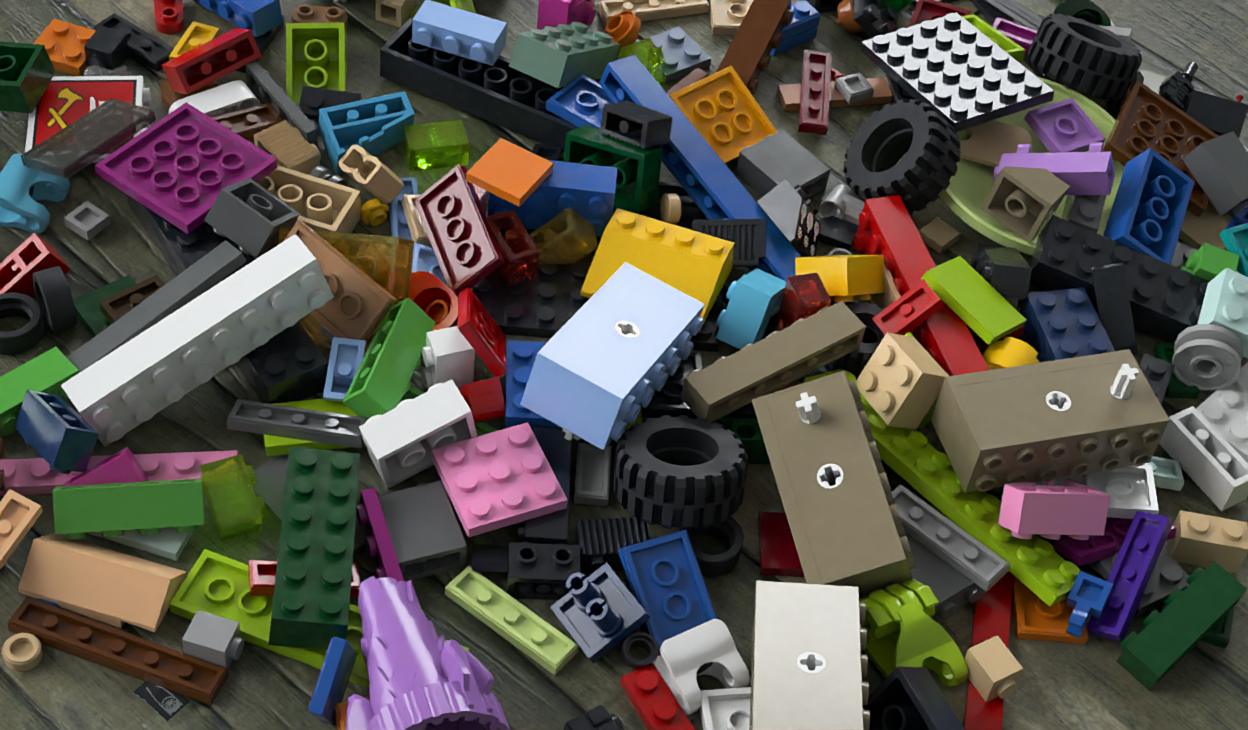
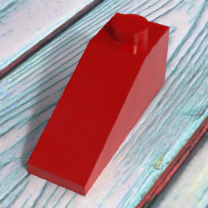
[0,233,71,297]

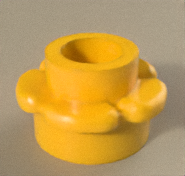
[361,198,389,226]

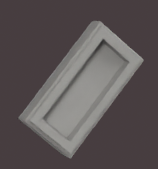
[574,443,612,506]

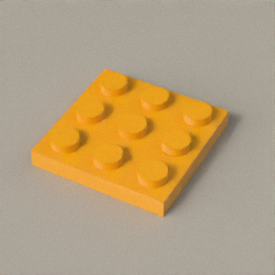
[669,66,778,165]

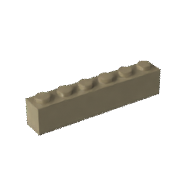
[681,301,866,423]

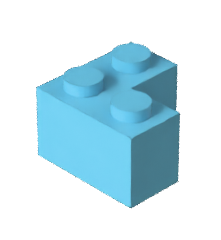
[716,268,790,350]

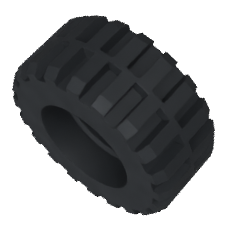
[1028,13,1142,100]
[844,99,961,215]
[613,415,748,530]

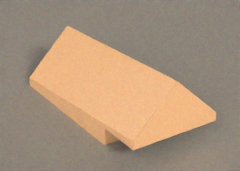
[18,533,187,632]

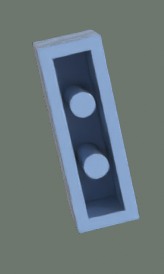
[412,0,507,66]

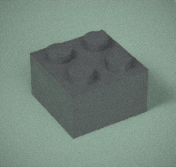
[204,178,300,258]

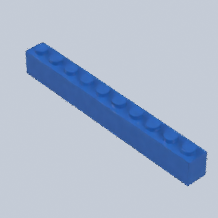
[599,55,801,297]

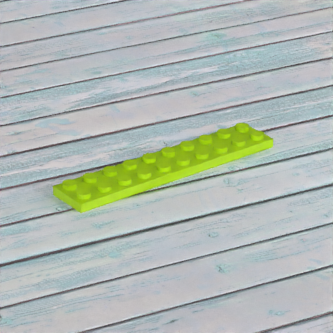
[803,369,1080,607]

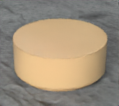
[660,194,681,224]
[2,633,43,672]

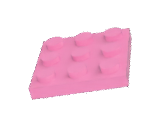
[431,422,568,538]

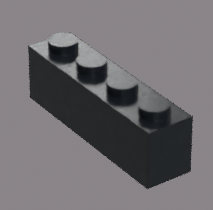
[517,427,572,544]

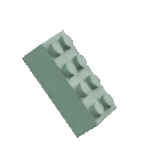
[509,21,620,88]

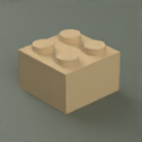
[855,332,948,430]

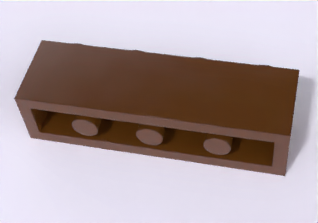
[716,0,794,95]

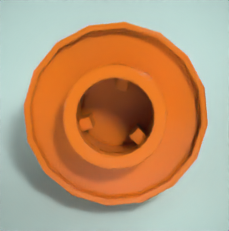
[604,10,641,49]

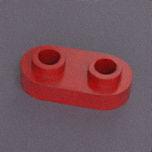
[154,0,185,35]

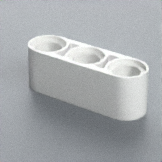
[168,80,260,118]

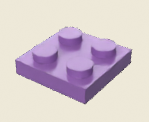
[1024,98,1106,153]

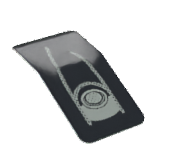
[133,682,190,721]

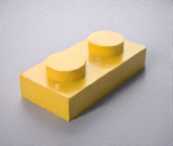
[169,21,220,61]

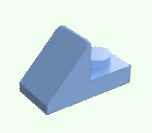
[323,337,367,402]

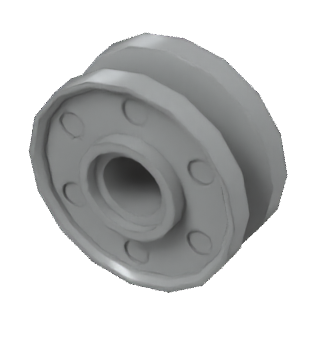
[1172,324,1243,390]

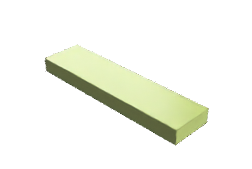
[445,565,579,675]

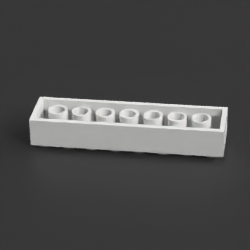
[61,234,334,447]

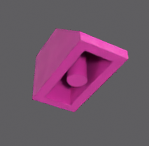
[64,447,149,486]

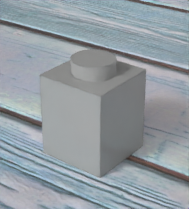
[182,610,244,669]

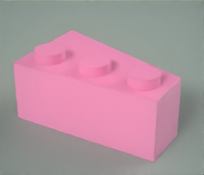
[998,478,1111,540]

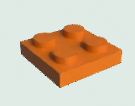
[33,19,96,76]

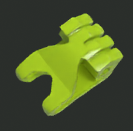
[859,578,968,686]

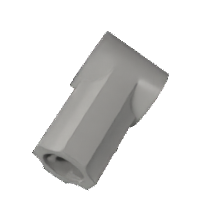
[820,184,864,225]

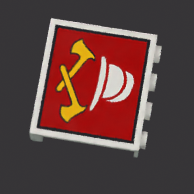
[25,76,151,165]

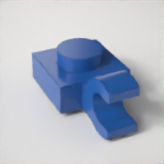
[1066,571,1113,638]

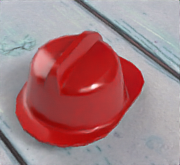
[395,271,459,331]

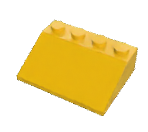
[581,208,734,332]

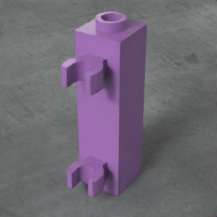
[994,142,1115,195]

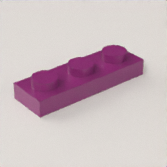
[356,488,404,582]

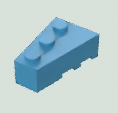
[318,91,415,176]

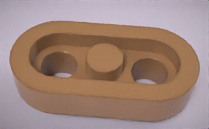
[291,4,348,29]

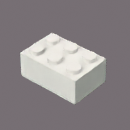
[359,379,478,489]

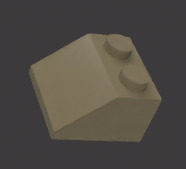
[981,166,1070,244]

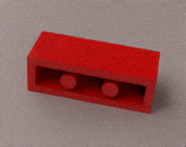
[162,28,262,94]

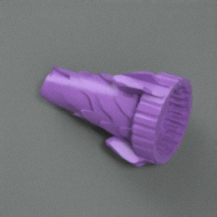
[346,576,510,730]

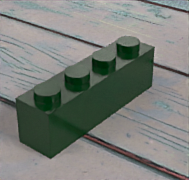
[1116,561,1247,691]

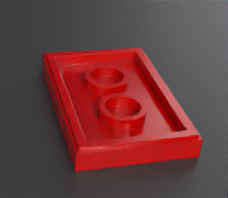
[457,288,507,378]

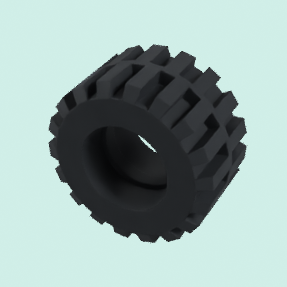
[828,301,885,380]

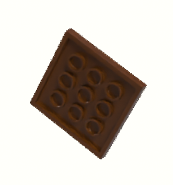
[1103,80,1219,217]

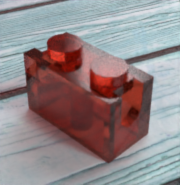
[486,209,540,287]

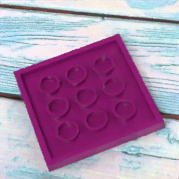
[95,102,277,234]

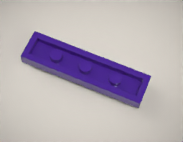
[1086,511,1173,642]

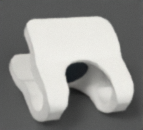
[654,619,750,715]

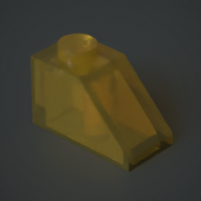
[523,207,598,265]

